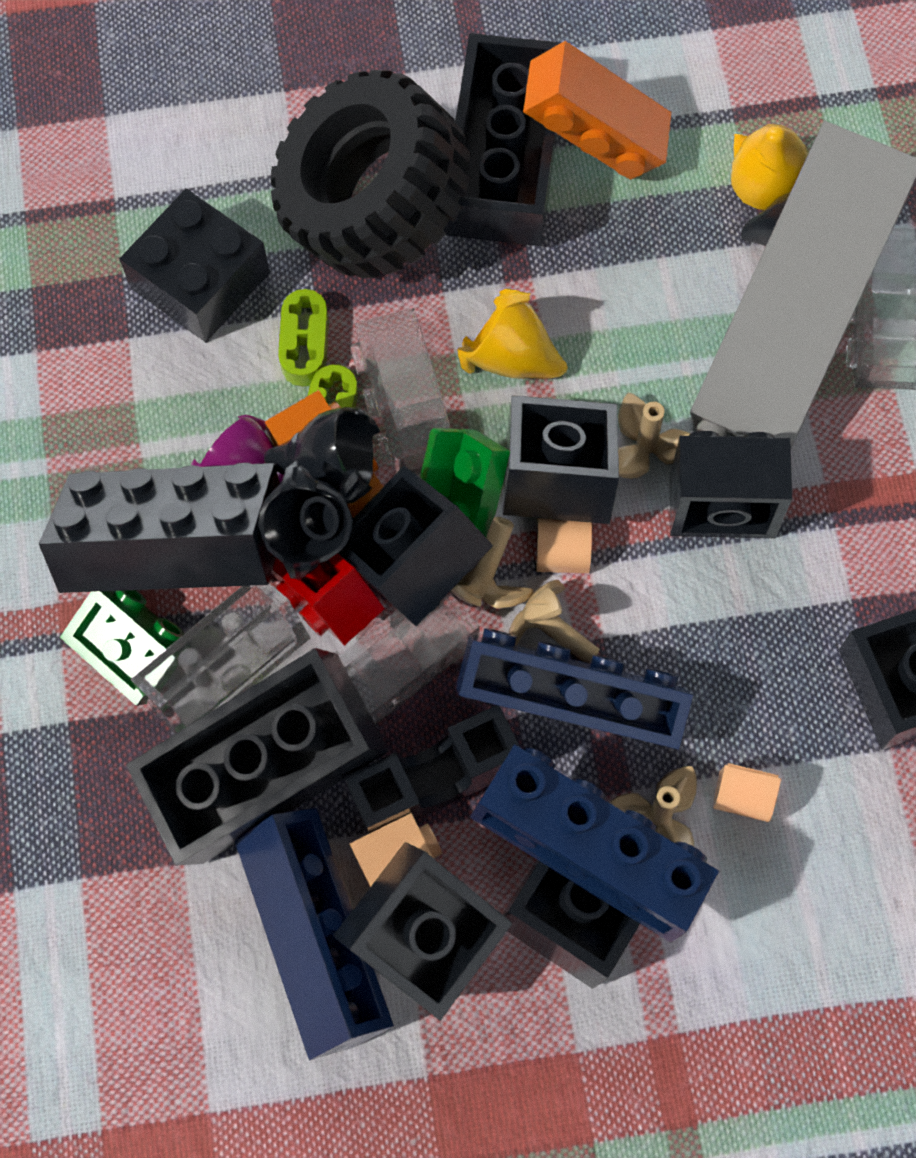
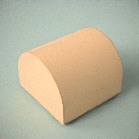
[536,518,592,573]
[713,763,781,822]

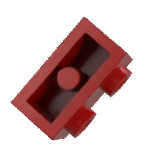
[272,553,385,646]

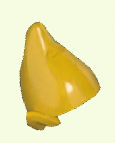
[731,124,809,210]
[458,288,568,379]

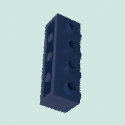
[456,628,693,750]
[470,744,719,943]
[235,808,394,1061]

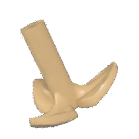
[618,393,691,479]
[450,517,533,609]
[509,580,600,664]
[609,766,697,846]

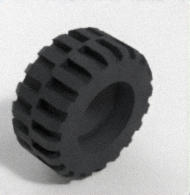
[270,70,470,278]

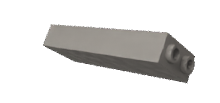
[690,120,916,449]

